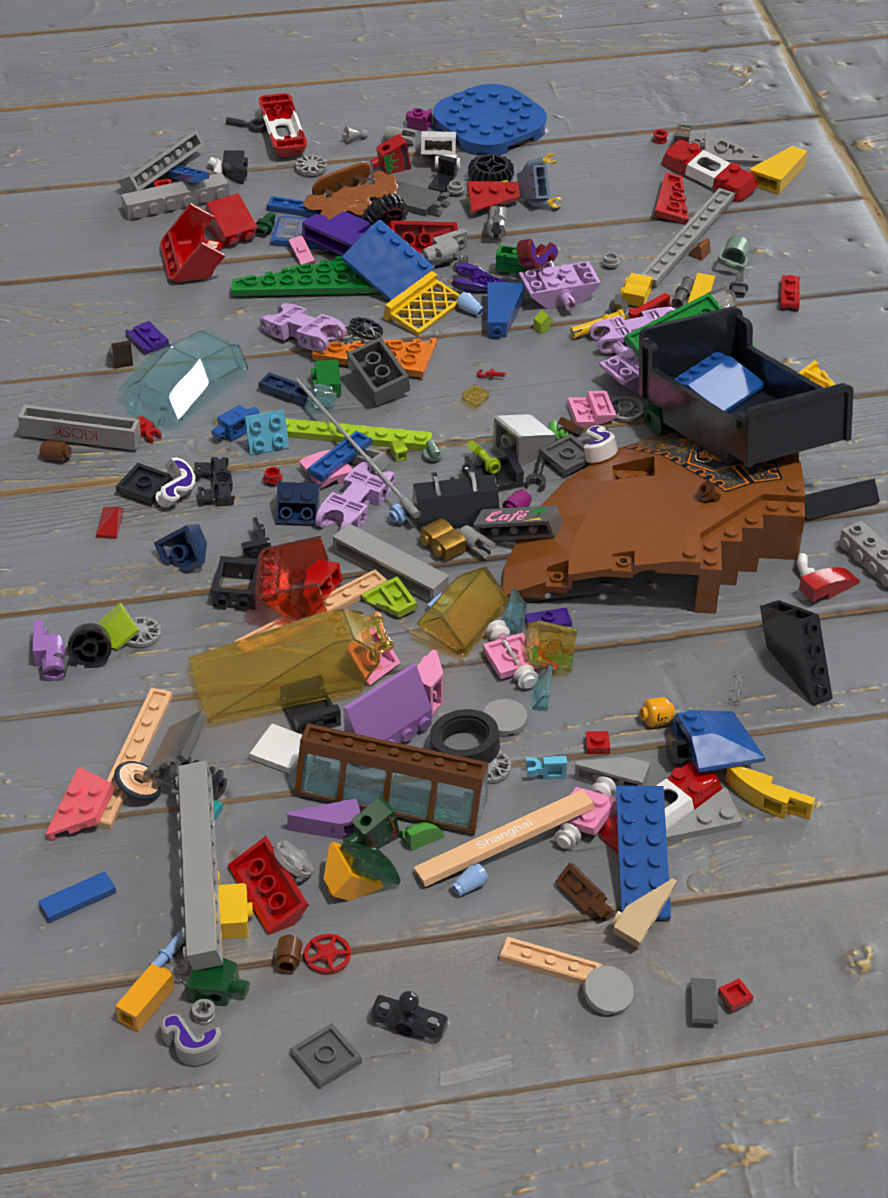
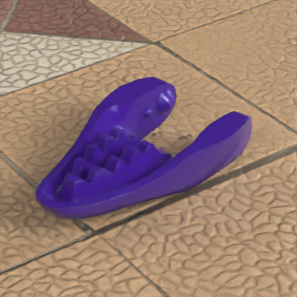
[451,263,507,292]

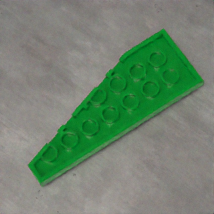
[232,256,380,297]

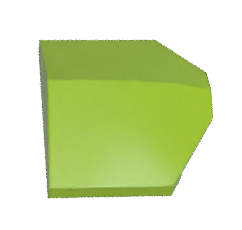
[98,602,140,650]

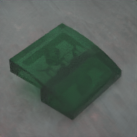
[340,840,401,885]

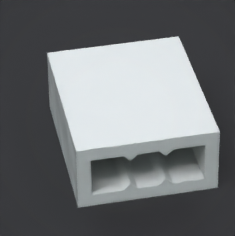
[421,131,456,155]

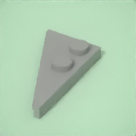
[705,131,765,164]
[666,788,743,843]

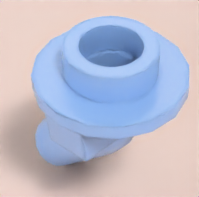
[389,504,409,524]

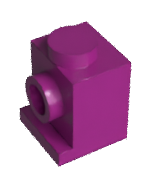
[406,108,432,131]

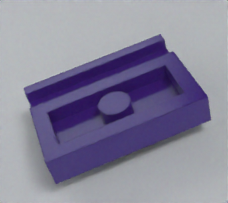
[125,321,169,355]

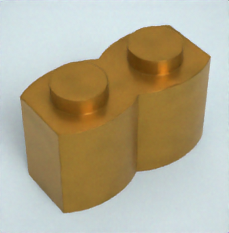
[420,518,466,561]

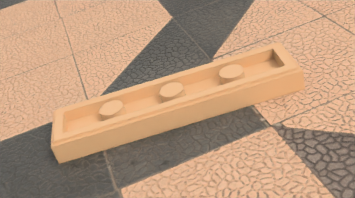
[499,937,603,985]

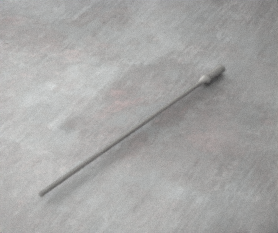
[295,378,420,518]

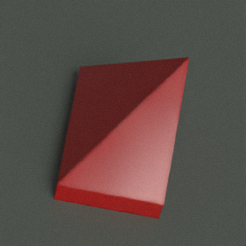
[96,507,124,539]

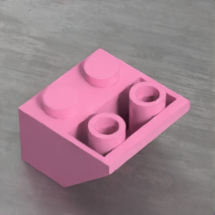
[417,649,443,716]

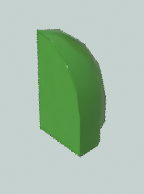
[400,822,444,851]

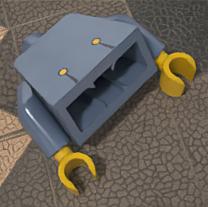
[517,153,562,208]

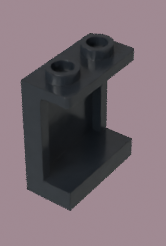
[462,447,524,492]
[279,674,341,735]

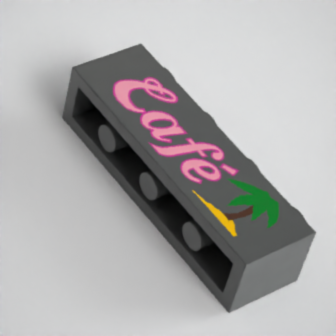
[473,505,563,541]

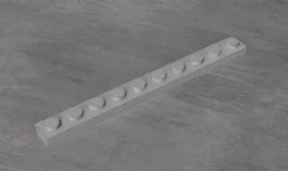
[641,188,735,286]

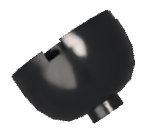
[67,623,112,668]

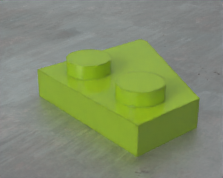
[361,576,418,617]

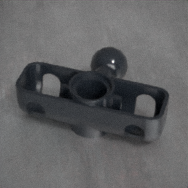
[371,991,448,1040]

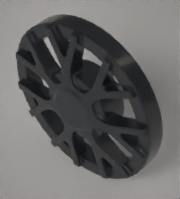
[348,317,383,340]

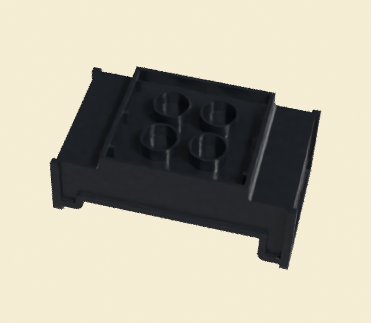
[639,306,854,468]

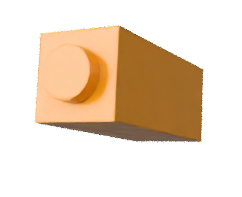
[115,964,174,1032]

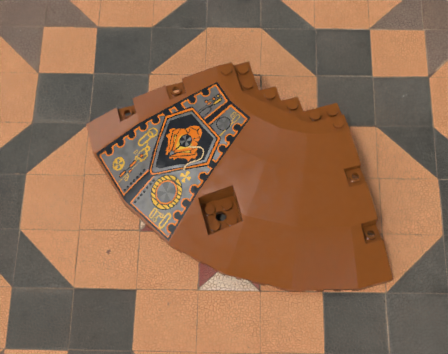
[502,430,805,614]

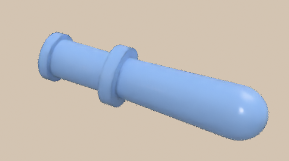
[149,930,186,968]

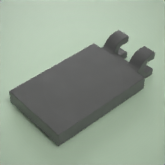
[396,181,450,217]
[143,710,208,787]

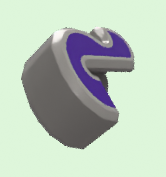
[161,1014,222,1066]

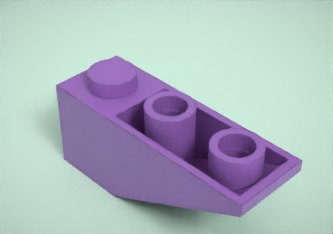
[287,799,361,839]

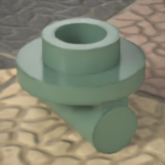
[423,439,443,462]

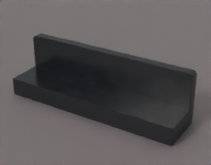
[804,478,880,520]

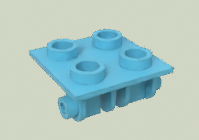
[245,409,289,455]

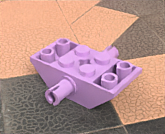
[519,261,601,311]
[599,341,639,394]

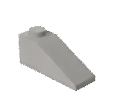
[574,757,650,786]

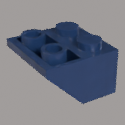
[276,482,321,525]

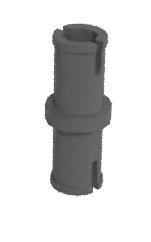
[672,276,694,308]

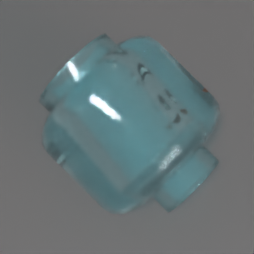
[307,384,336,411]

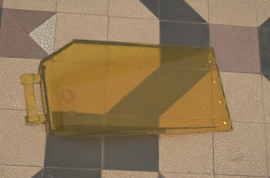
[188,608,394,723]

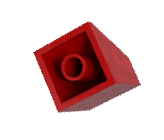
[205,193,257,247]

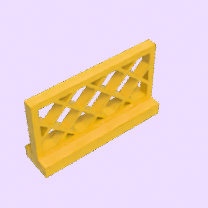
[383,271,460,336]

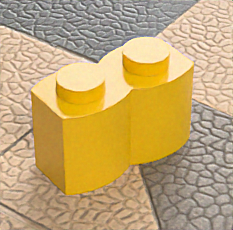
[620,273,653,307]

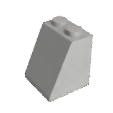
[493,414,556,467]

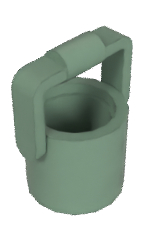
[717,235,750,272]

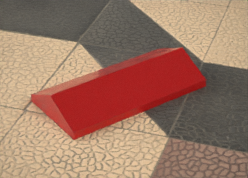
[228,836,309,935]

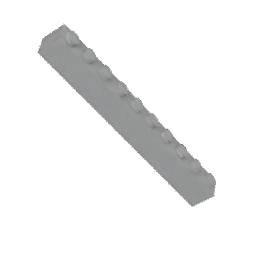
[175,760,223,971]

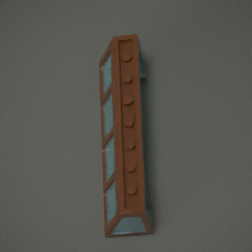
[294,724,489,835]

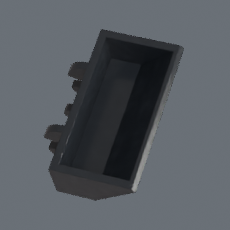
[412,468,500,532]

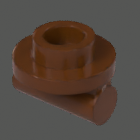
[698,481,721,502]

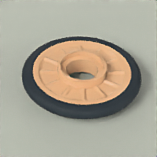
[114,761,163,801]

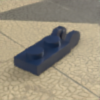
[258,372,314,406]

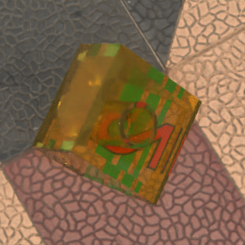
[524,620,578,673]

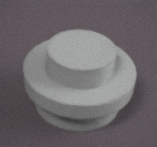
[447,180,465,196]
[602,252,620,268]

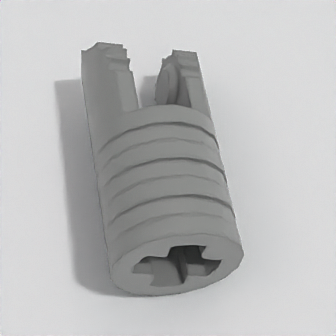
[384,126,417,145]
[459,525,496,559]

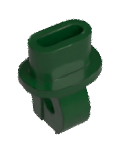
[256,212,276,235]

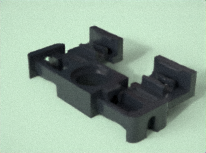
[194,457,235,507]

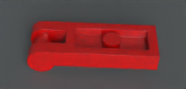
[780,275,800,310]
[628,292,671,319]

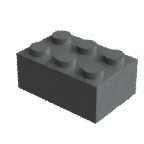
[347,337,410,407]

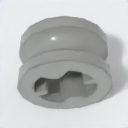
[192,999,216,1025]

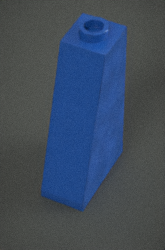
[487,282,524,338]

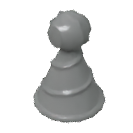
[342,126,368,143]

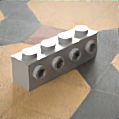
[839,521,888,588]

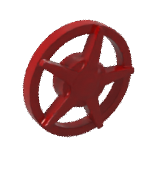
[304,934,351,974]

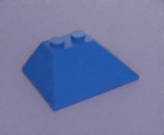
[669,710,765,772]

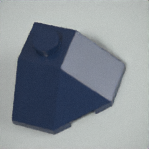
[154,524,207,572]

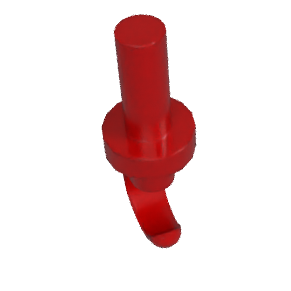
[477,369,506,379]

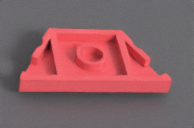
[45,768,115,840]

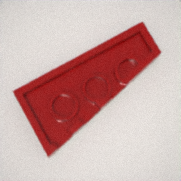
[654,172,689,225]

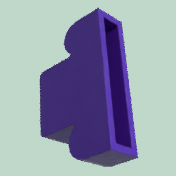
[302,211,370,256]

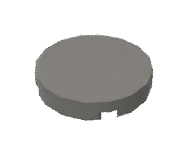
[483,699,527,737]
[583,966,634,1015]

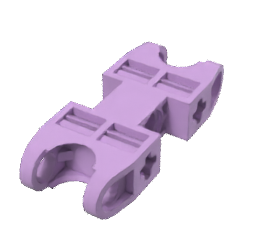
[260,303,347,352]
[589,307,675,354]
[315,462,395,530]

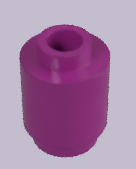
[502,489,532,508]

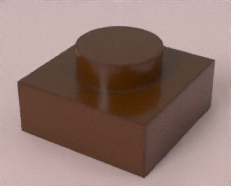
[558,416,585,435]

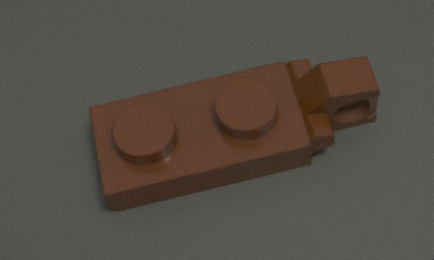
[555,862,614,919]

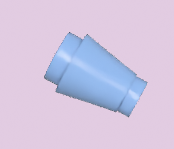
[456,292,484,317]
[451,863,488,896]

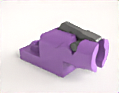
[33,620,70,681]

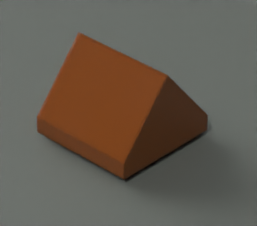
[689,238,711,260]

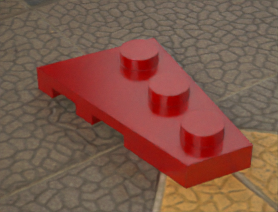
[466,181,521,215]

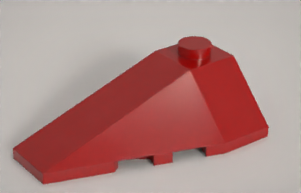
[386,220,458,253]

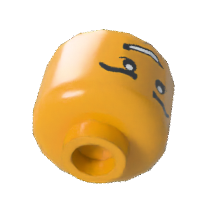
[639,697,675,728]

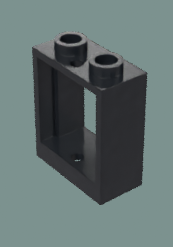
[211,556,263,610]

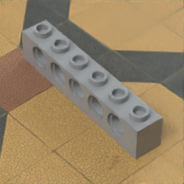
[117,130,204,194]

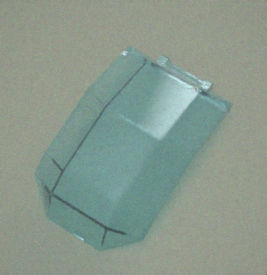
[119,330,248,428]

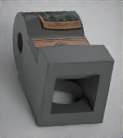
[674,124,691,143]

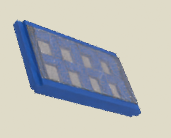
[271,216,328,250]

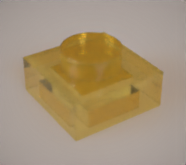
[462,384,489,407]

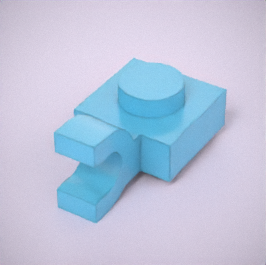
[526,756,567,779]

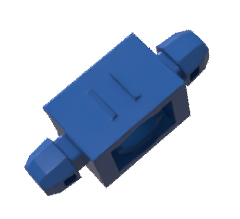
[211,405,260,441]

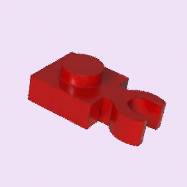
[136,415,162,444]

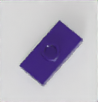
[525,608,572,634]

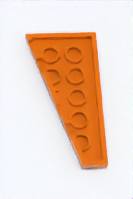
[312,338,437,378]

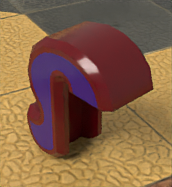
[516,239,558,270]

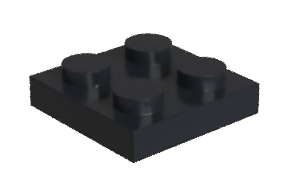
[116,463,173,504]

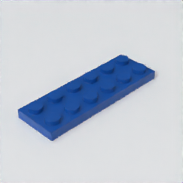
[615,786,671,921]

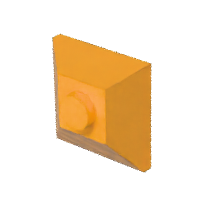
[323,841,384,901]

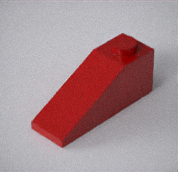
[303,560,343,614]

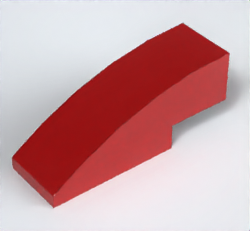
[799,567,860,602]

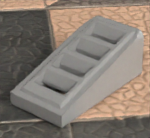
[350,448,388,474]

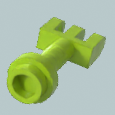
[467,440,501,474]

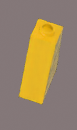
[749,146,807,194]

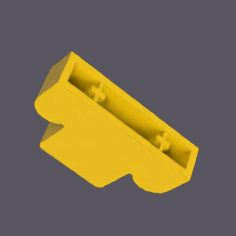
[218,871,253,953]

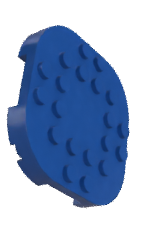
[433,84,547,156]

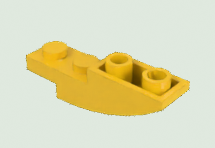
[725,766,815,820]

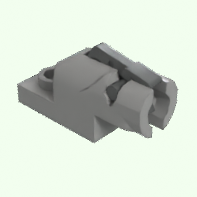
[487,206,508,238]
[421,228,467,266]

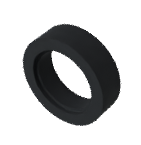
[430,709,500,763]

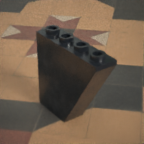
[760,600,833,705]

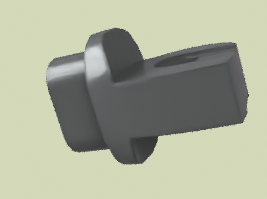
[729,272,748,297]
[609,294,628,313]

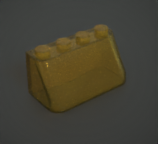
[417,566,510,655]

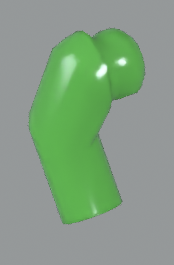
[549,421,569,441]

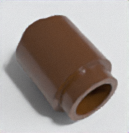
[40,440,72,462]
[275,934,303,973]

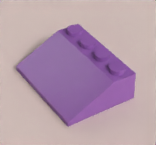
[344,663,432,769]

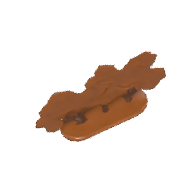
[303,162,399,220]

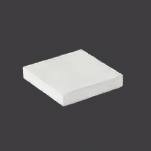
[250,724,302,774]

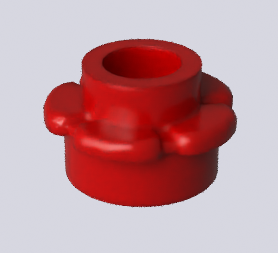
[263,467,283,485]

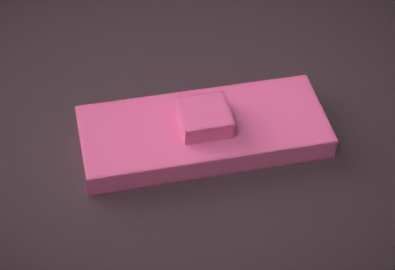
[289,236,315,265]

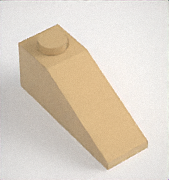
[611,878,677,948]

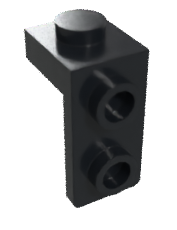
[428,155,457,193]
[241,517,271,560]

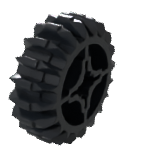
[468,153,514,182]
[362,193,409,227]

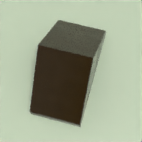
[108,340,133,369]

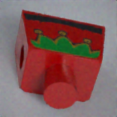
[370,134,412,175]

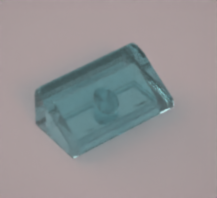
[506,589,527,635]
[530,664,553,711]

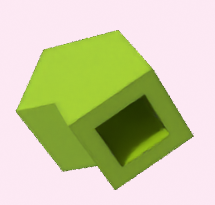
[533,310,554,334]
[389,440,408,463]

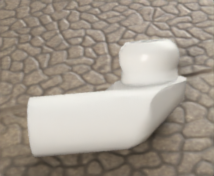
[207,157,223,174]
[797,553,815,577]

